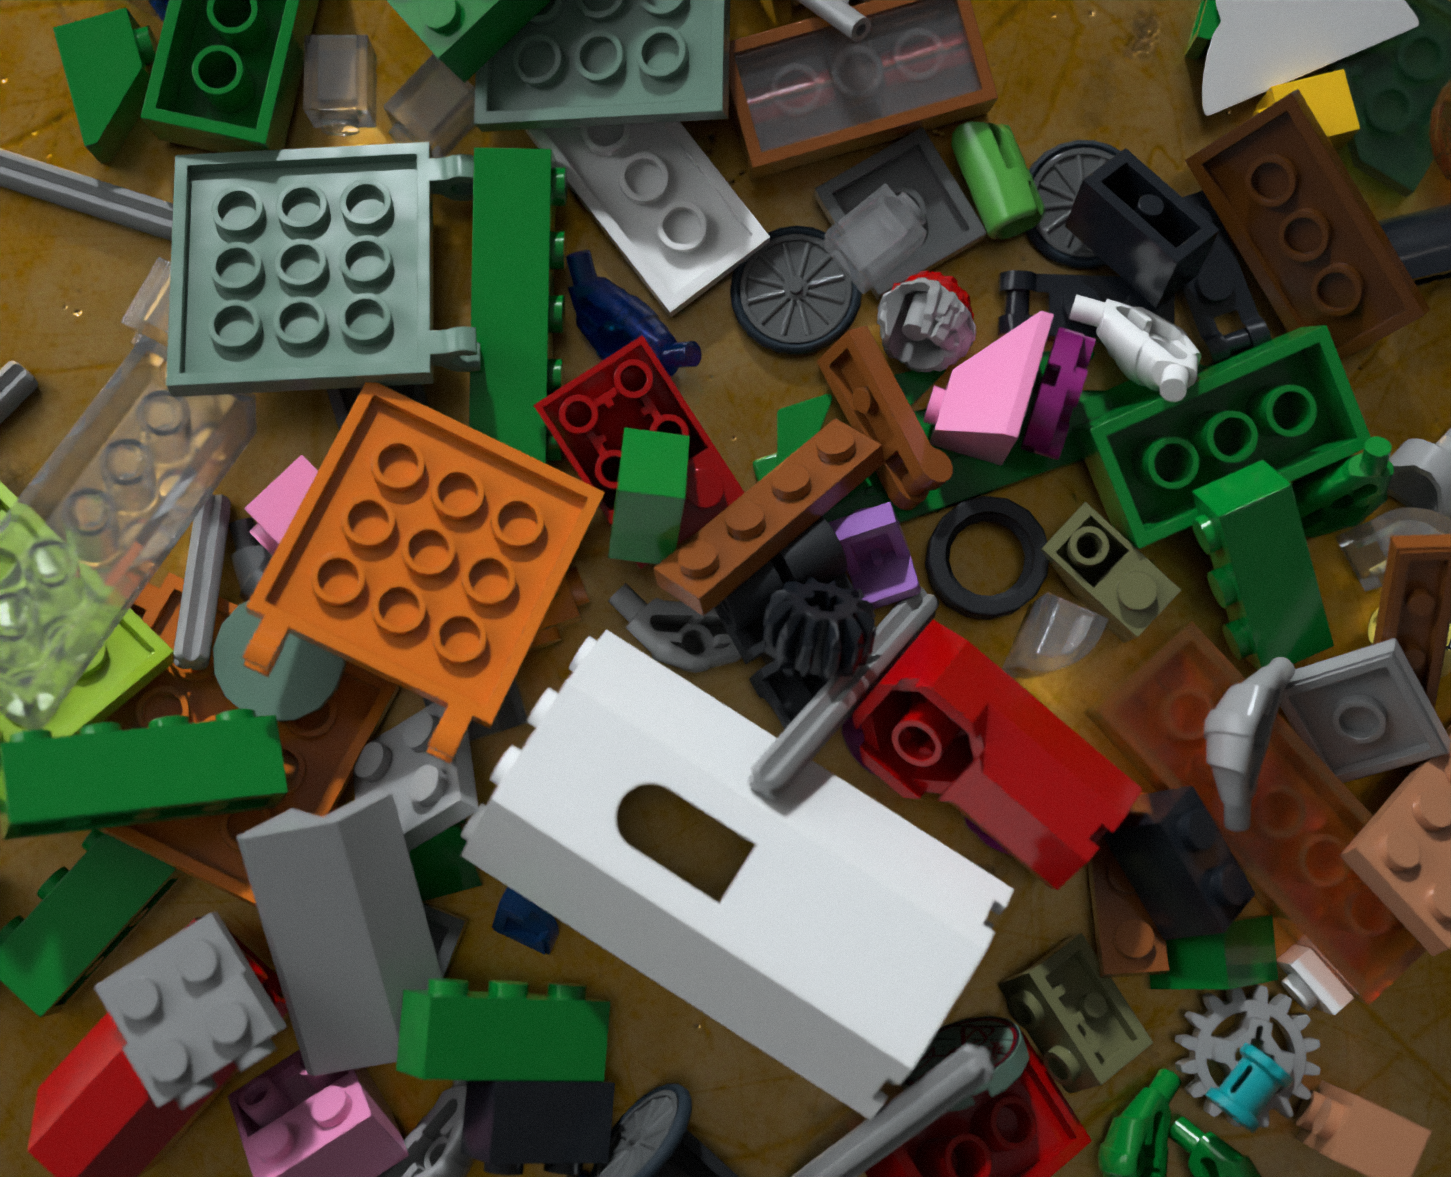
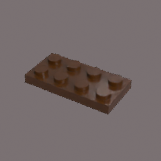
[1185,89,1431,361]

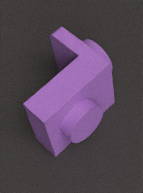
[829,502,921,609]

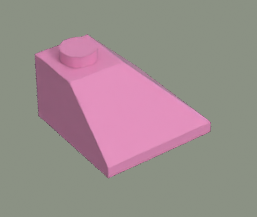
[923,311,1054,466]

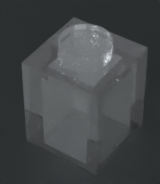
[303,35,377,136]
[383,53,475,158]
[823,183,927,295]

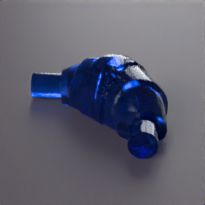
[566,250,702,376]

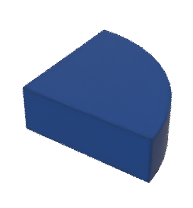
[491,886,559,955]

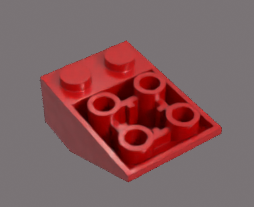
[533,335,745,569]

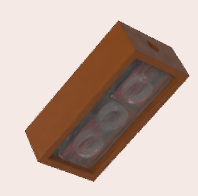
[729,0,998,180]

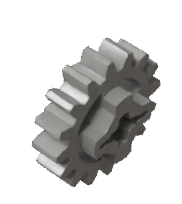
[1175,984,1321,1128]

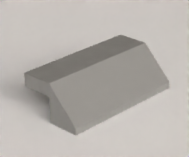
[236,789,442,1076]

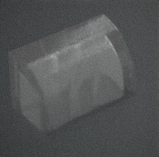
[1335,507,1451,592]
[1002,592,1108,679]

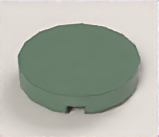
[213,600,346,722]

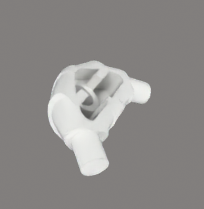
[1069,294,1201,402]

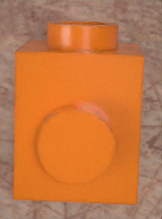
[528,566,589,652]

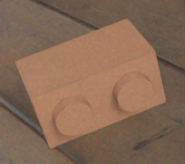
[1296,1080,1431,1177]

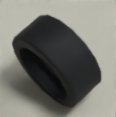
[925,496,1049,620]

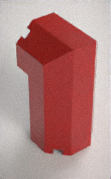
[852,619,1143,890]
[27,915,290,1177]

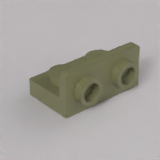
[999,933,1153,1093]

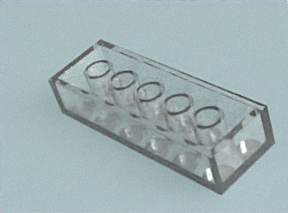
[0,335,257,730]

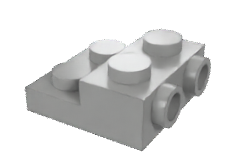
[94,911,287,1110]

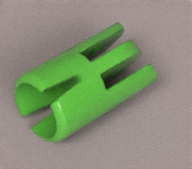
[951,121,1046,239]

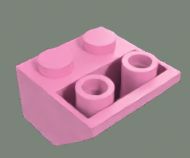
[228,1050,409,1177]

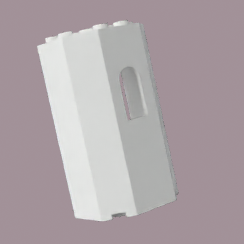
[460,629,1014,1120]

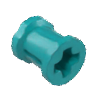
[1205,1042,1295,1133]

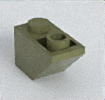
[1040,502,1181,643]

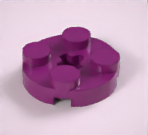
[1021,327,1096,460]

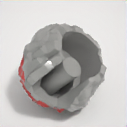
[877,270,976,372]

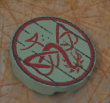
[901,1016,1029,1112]

